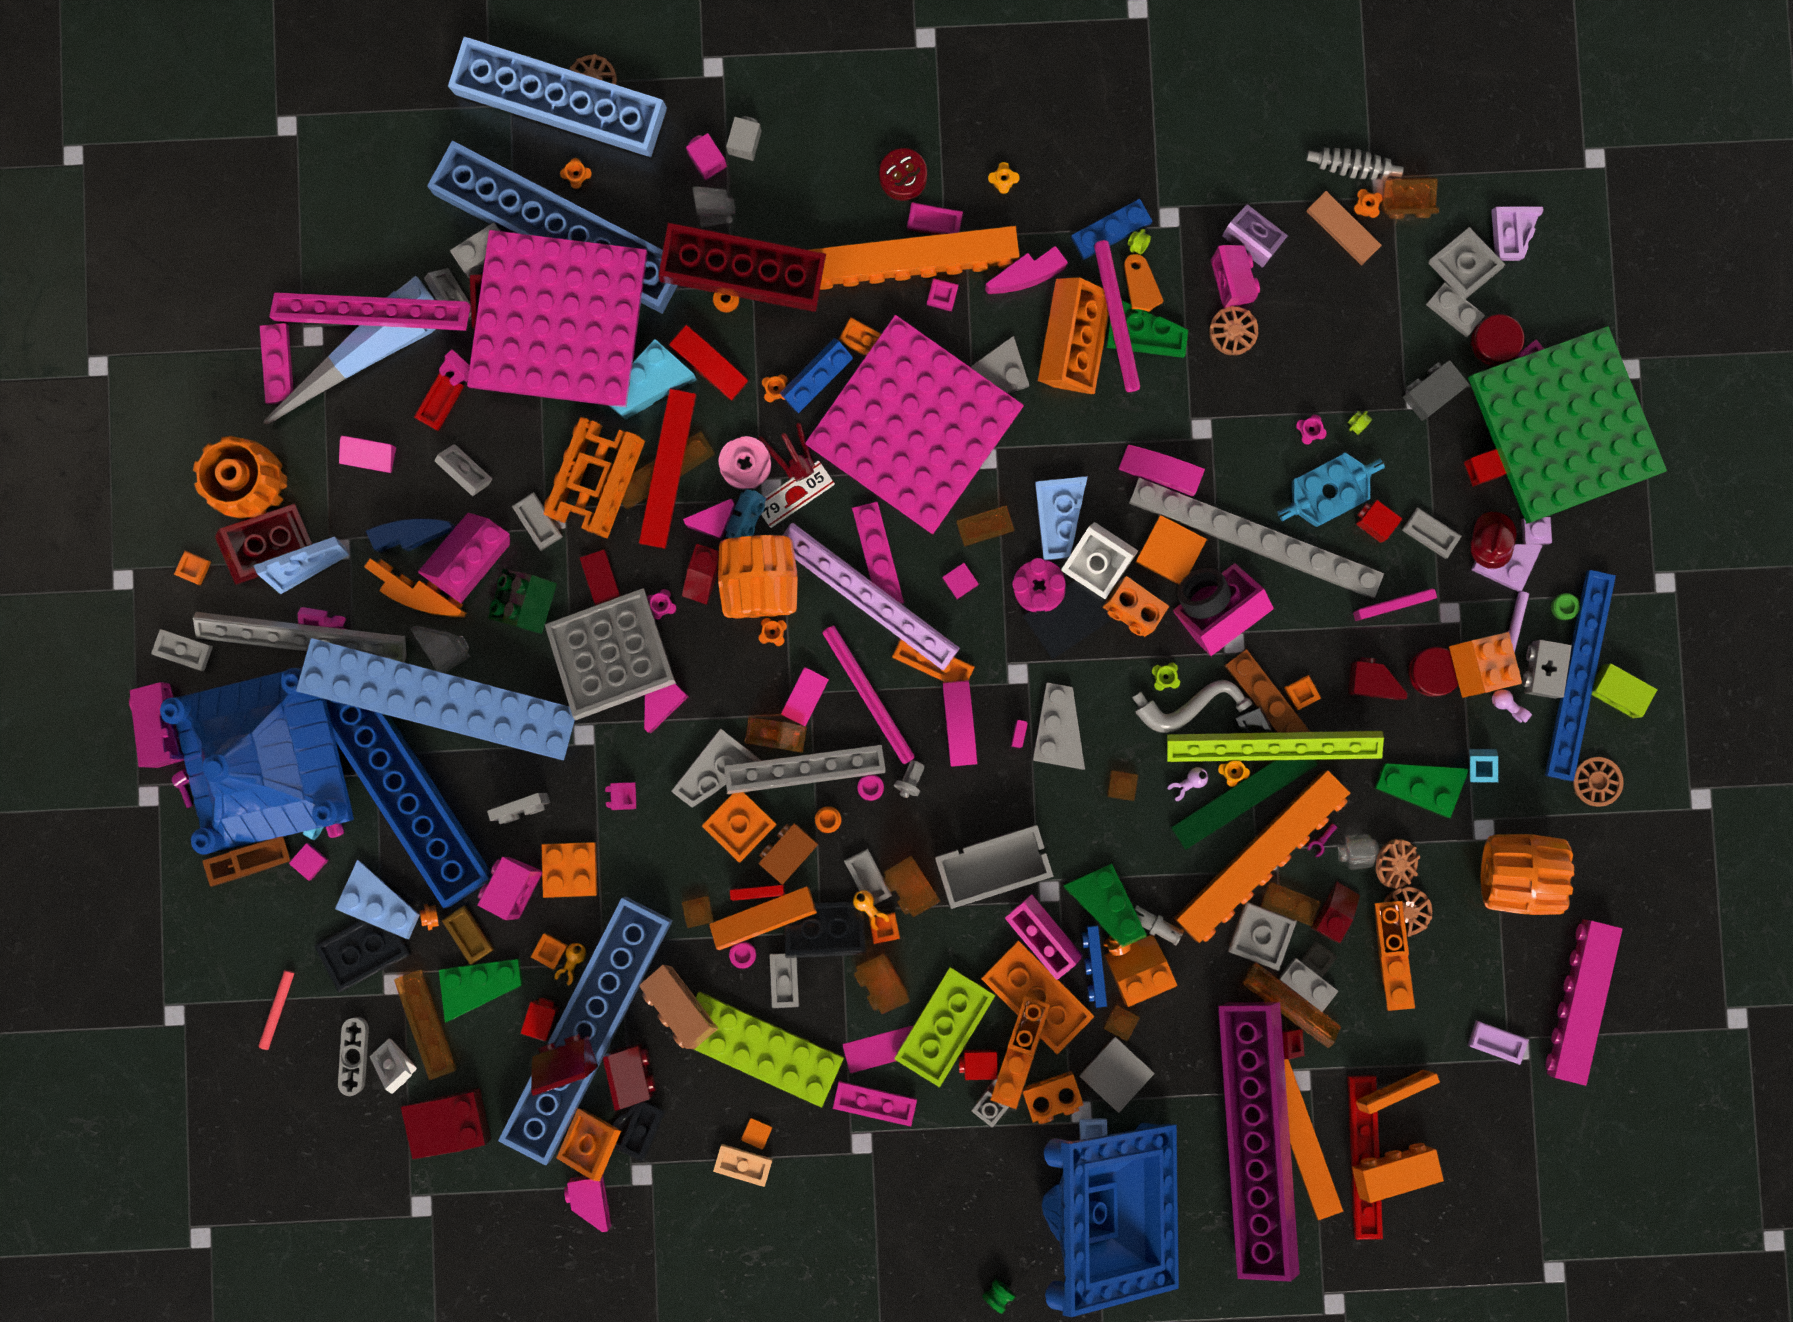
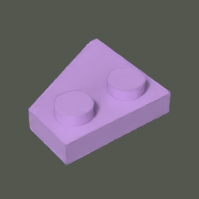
[1492,207,1543,261]
[1471,544,1542,592]

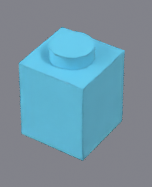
[1469,749,1498,782]

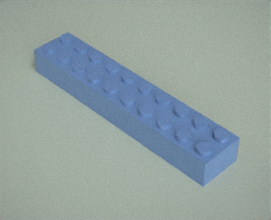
[427,141,678,314]
[296,638,575,760]
[498,896,673,1165]

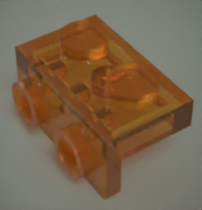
[1381,177,1439,219]

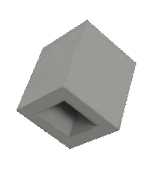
[726,116,762,161]

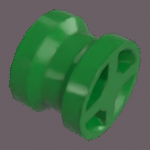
[982,1279,1016,1314]

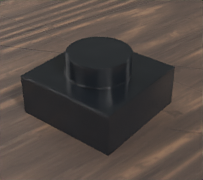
[1236,705,1272,733]

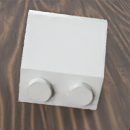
[1061,522,1138,599]

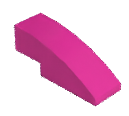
[985,246,1068,294]
[1119,444,1205,496]
[943,680,977,766]

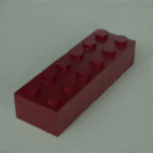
[658,223,826,312]

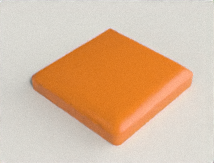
[741,1118,772,1149]

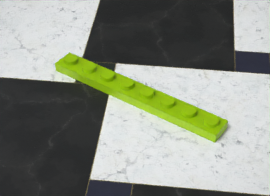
[1167,731,1384,762]

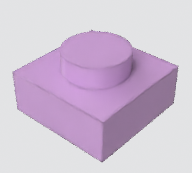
[1521,517,1552,545]

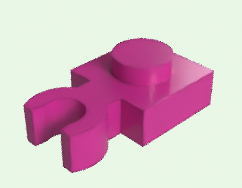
[298,607,346,629]

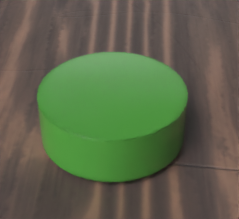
[1551,593,1580,620]

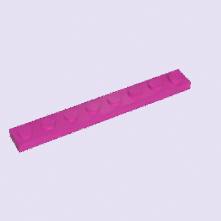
[269,293,471,330]

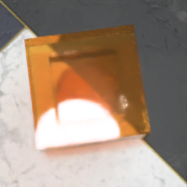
[1107,771,1138,801]
[682,896,714,928]
[1103,1004,1140,1041]

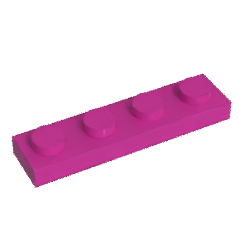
[852,502,904,604]

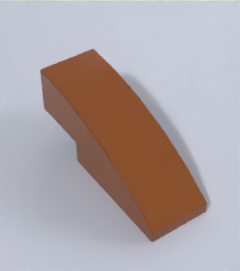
[202,836,290,887]

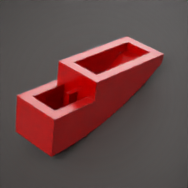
[669,325,748,401]

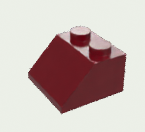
[603,1043,656,1111]

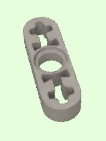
[338,1017,369,1096]

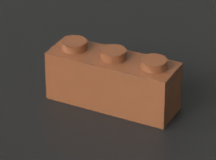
[639,965,719,1049]

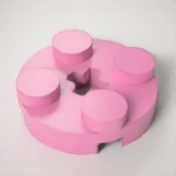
[719,436,771,490]

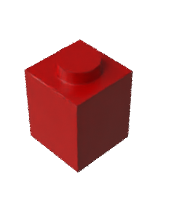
[1464,449,1506,486]
[1356,500,1402,543]
[520,998,560,1041]
[959,1049,997,1080]

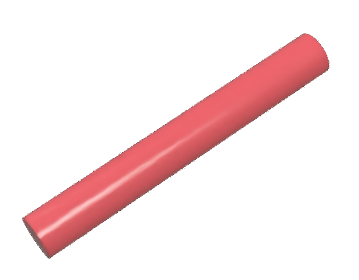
[258,970,295,1050]

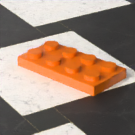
[981,940,1095,1054]

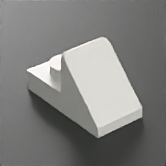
[370,1039,417,1094]

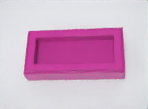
[907,202,963,235]

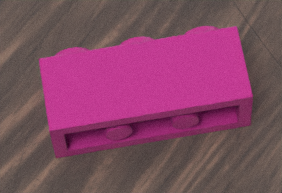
[1005,894,1083,980]

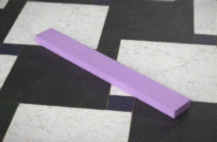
[782,523,960,670]

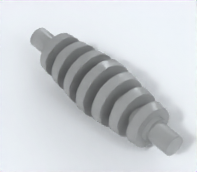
[1306,147,1404,180]

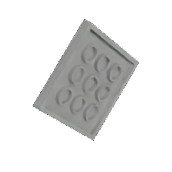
[545,588,676,720]

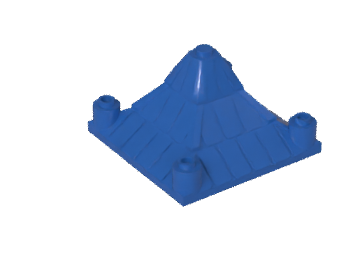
[160,667,354,854]
[1042,1123,1179,1317]

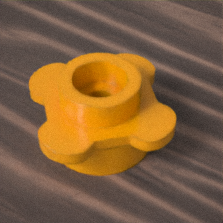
[988,162,1019,194]
[1218,761,1250,787]

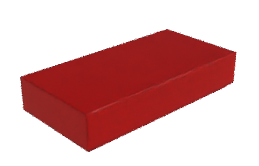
[414,373,464,431]
[730,884,785,901]

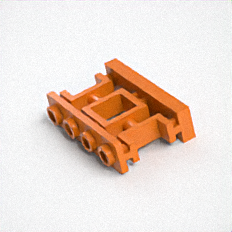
[543,417,645,539]

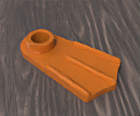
[1124,254,1164,312]

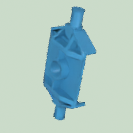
[1277,453,1385,527]

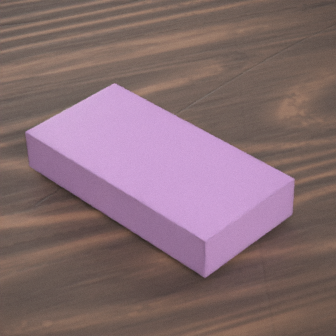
[1468,1020,1529,1065]

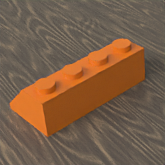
[1038,277,1109,394]

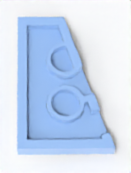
[335,860,420,939]

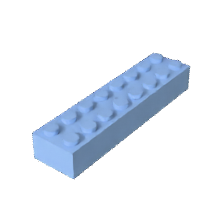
[448,37,667,157]

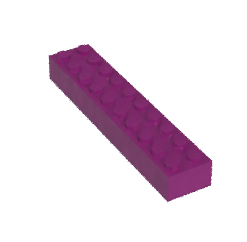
[1219,1002,1300,1281]

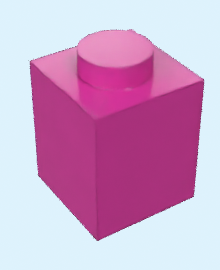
[686,133,727,180]

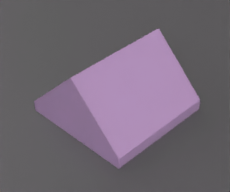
[1222,204,1288,268]

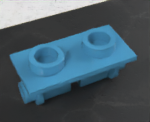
[725,489,767,538]

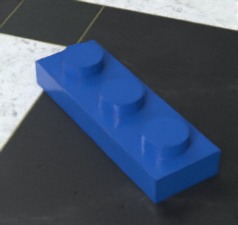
[1071,199,1152,260]
[780,338,853,413]
[1081,924,1107,1008]

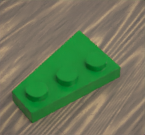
[1106,298,1188,358]
[1374,764,1469,818]
[1064,864,1147,948]
[439,958,523,1023]

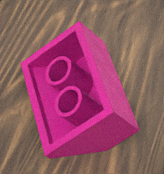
[418,513,510,603]
[1173,563,1274,656]

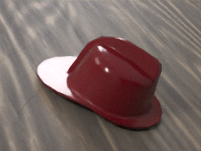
[1471,512,1516,569]

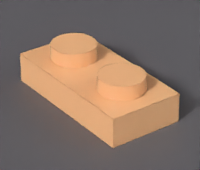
[713,1144,773,1187]

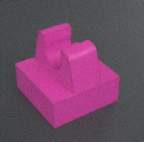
[439,350,470,386]
[605,783,636,810]

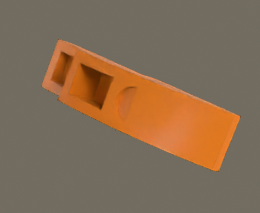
[364,559,467,617]
[1375,901,1415,1011]
[990,996,1050,1109]

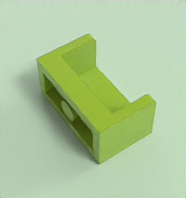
[1591,663,1657,718]

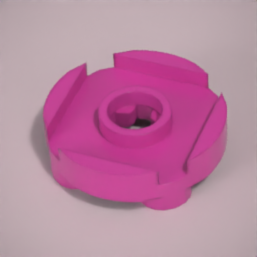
[1012,558,1066,612]

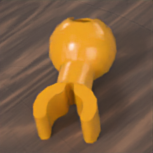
[853,890,889,931]
[554,943,587,986]

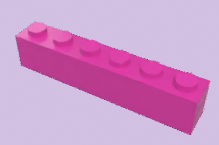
[1545,919,1622,1086]

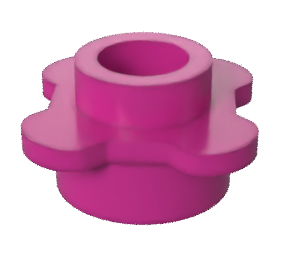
[1296,415,1326,445]
[647,589,676,620]

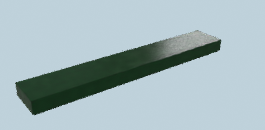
[1170,759,1318,850]

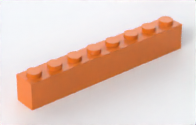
[810,226,1019,290]
[1174,770,1350,943]

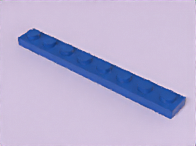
[1545,570,1616,781]

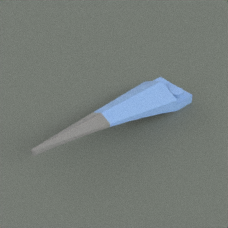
[263,276,436,424]

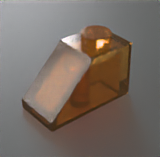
[745,717,807,753]

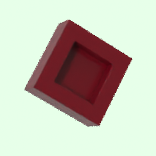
[1282,1029,1305,1059]

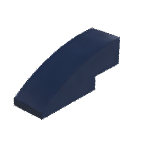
[366,519,455,553]

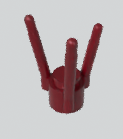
[758,423,815,482]

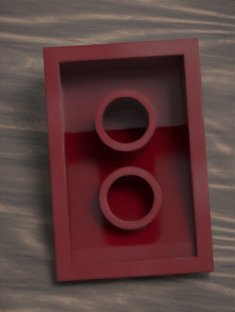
[215,504,312,585]
[531,1034,598,1096]
[401,1088,491,1159]

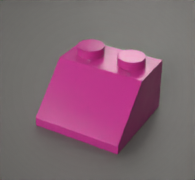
[1211,245,1260,309]
[478,857,542,920]

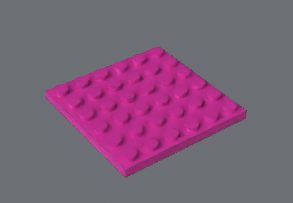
[467,230,648,407]
[805,315,1024,534]

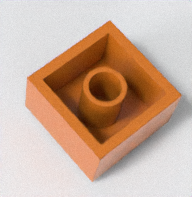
[1449,632,1522,698]

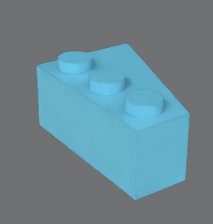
[609,339,697,420]

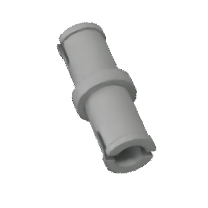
[1134,905,1184,946]

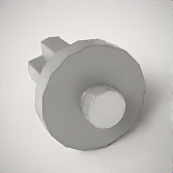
[894,760,924,798]

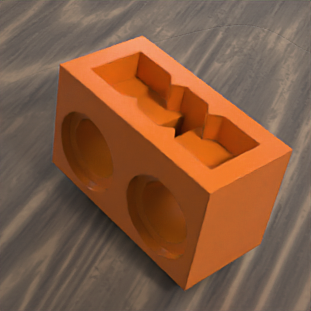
[1102,576,1169,637]
[1022,1071,1084,1124]

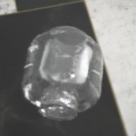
[1338,834,1379,870]

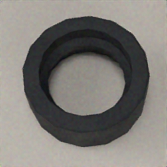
[1177,568,1231,619]

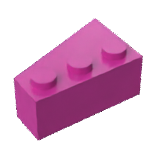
[129,682,184,768]

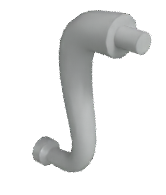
[1132,680,1252,733]

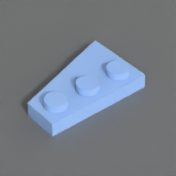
[1035,476,1088,561]
[254,536,349,594]

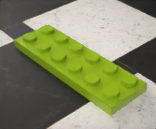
[694,991,844,1108]

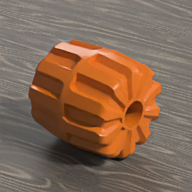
[193,436,287,519]
[718,535,798,618]
[1481,834,1574,915]

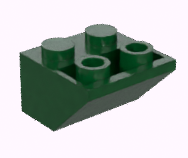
[488,569,557,634]

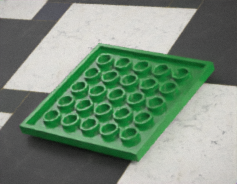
[1468,326,1667,524]

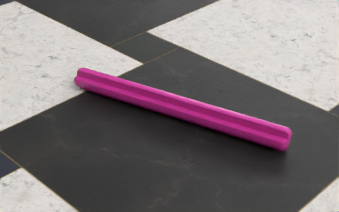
[1094,240,1140,392]
[823,626,914,764]

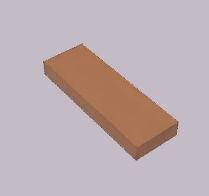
[1306,191,1382,266]

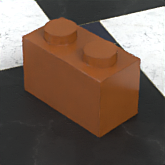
[758,823,818,885]

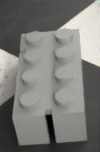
[935,825,1054,909]

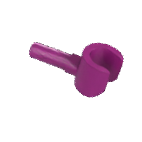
[172,769,193,808]
[1307,823,1337,857]

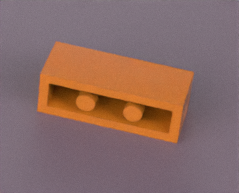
[1352,1143,1444,1203]

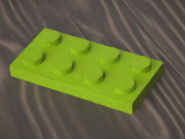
[894,967,995,1087]

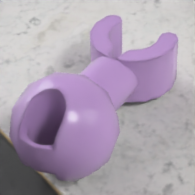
[1492,690,1532,723]
[1167,767,1208,801]

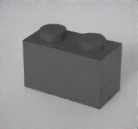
[1403,360,1470,421]

